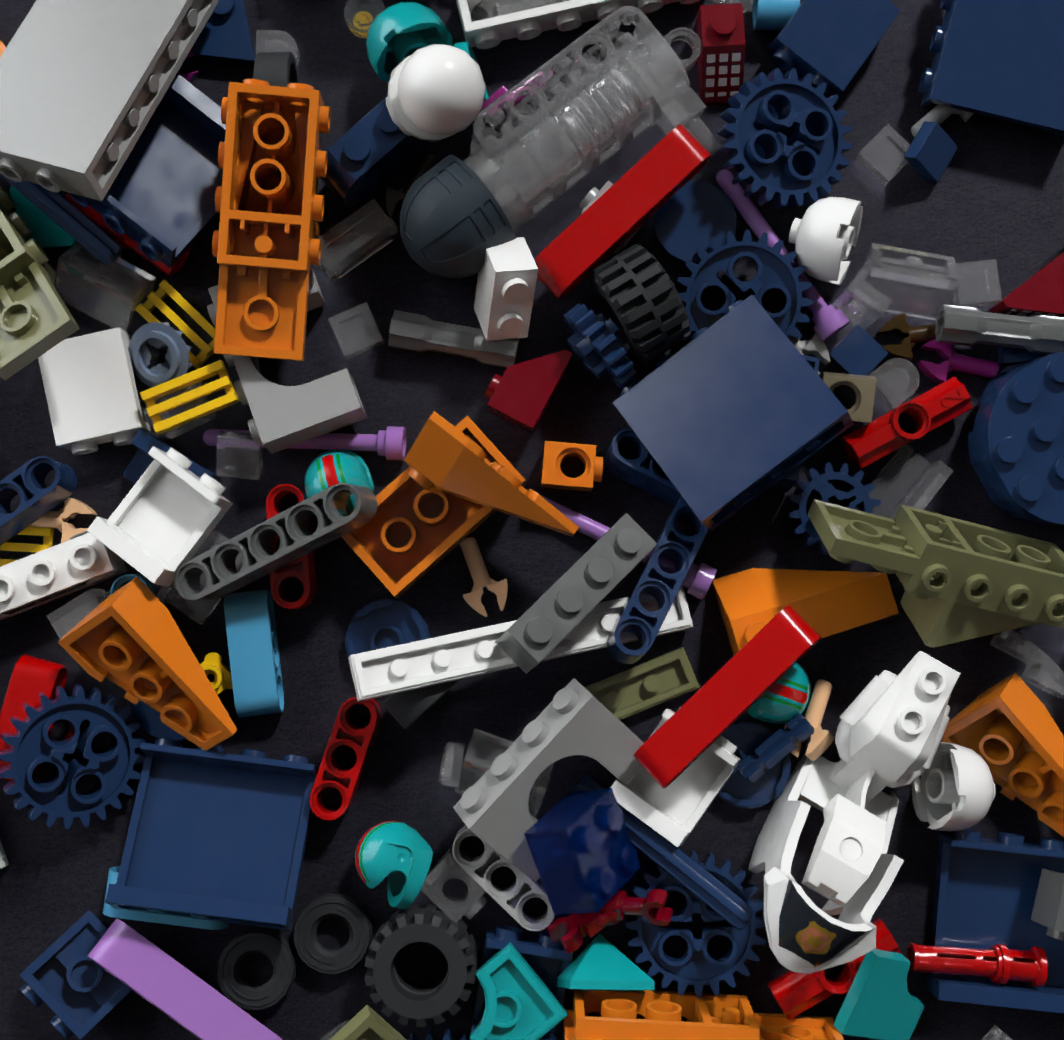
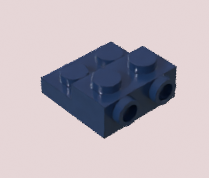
[19,910,132,1040]

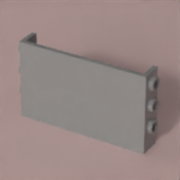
[0,0,219,201]

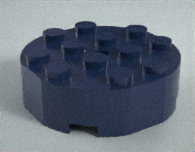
[968,352,1064,527]

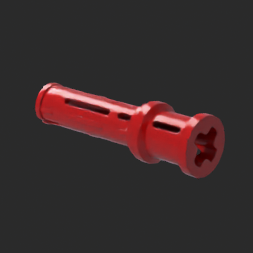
[907,943,1048,988]

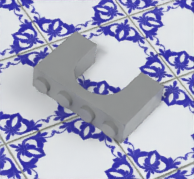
[207,268,367,454]
[453,678,644,882]

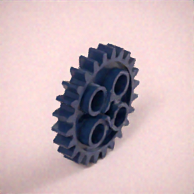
[717,68,853,210]
[677,230,813,339]
[0,684,146,829]
[625,850,766,998]

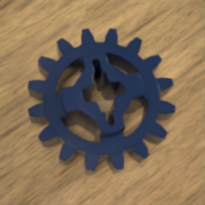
[563,303,637,389]
[786,463,881,555]

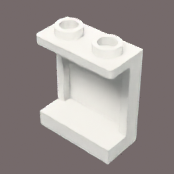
[38,327,151,455]
[87,446,233,587]
[606,707,741,847]

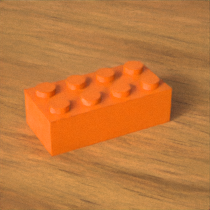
[341,415,526,598]

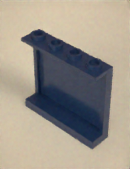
[918,0,1064,141]
[68,73,226,268]
[613,295,853,531]
[105,738,318,931]
[926,829,1064,1013]

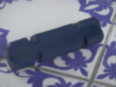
[737,714,814,783]

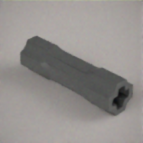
[935,304,1064,355]
[388,310,519,368]

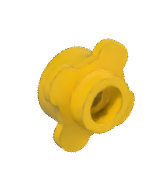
[200,652,233,695]

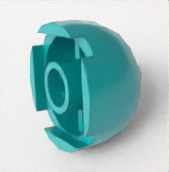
[366,2,453,83]

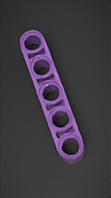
[88,918,283,1040]

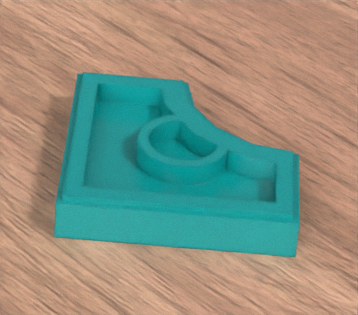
[470,942,567,1040]
[833,949,925,1040]

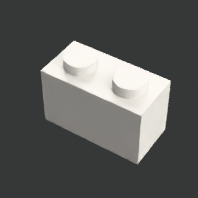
[474,237,538,341]

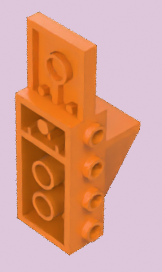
[212,79,331,361]
[563,989,844,1040]

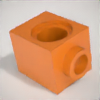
[541,441,603,492]

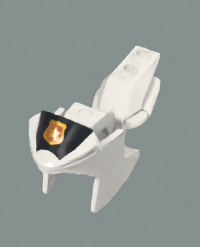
[749,651,961,974]

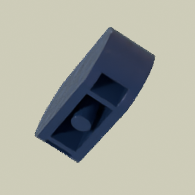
[319,98,430,207]

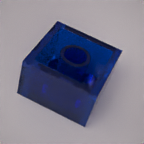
[524,788,640,914]

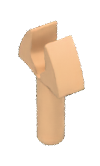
[29,497,97,543]
[460,537,508,617]
[785,679,834,761]

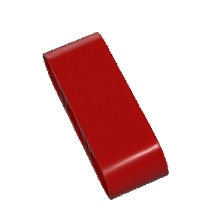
[266,484,316,609]
[0,654,68,781]
[309,696,381,820]

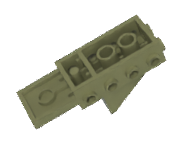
[0,185,80,381]
[807,499,1064,648]

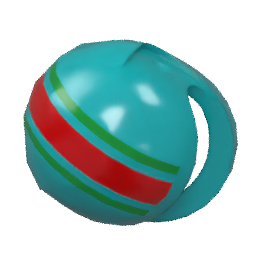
[305,450,374,515]
[747,663,811,724]
[355,821,433,910]

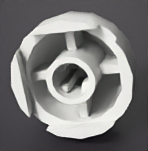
[789,197,863,285]
[911,742,996,831]

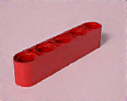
[534,124,711,300]
[633,605,821,789]

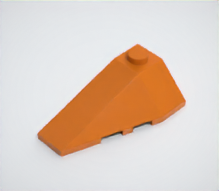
[404,411,579,537]
[712,568,899,655]
[58,576,237,751]
[941,672,1064,837]

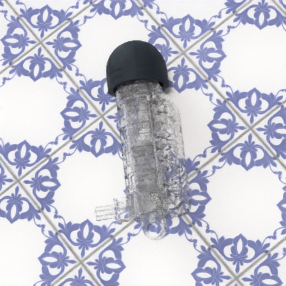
[400,6,722,279]

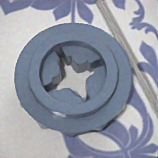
[129,322,193,388]

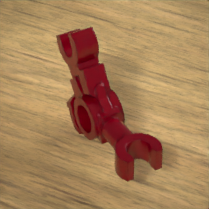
[548,879,673,954]

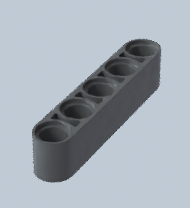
[174,483,378,601]

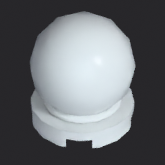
[386,44,486,142]

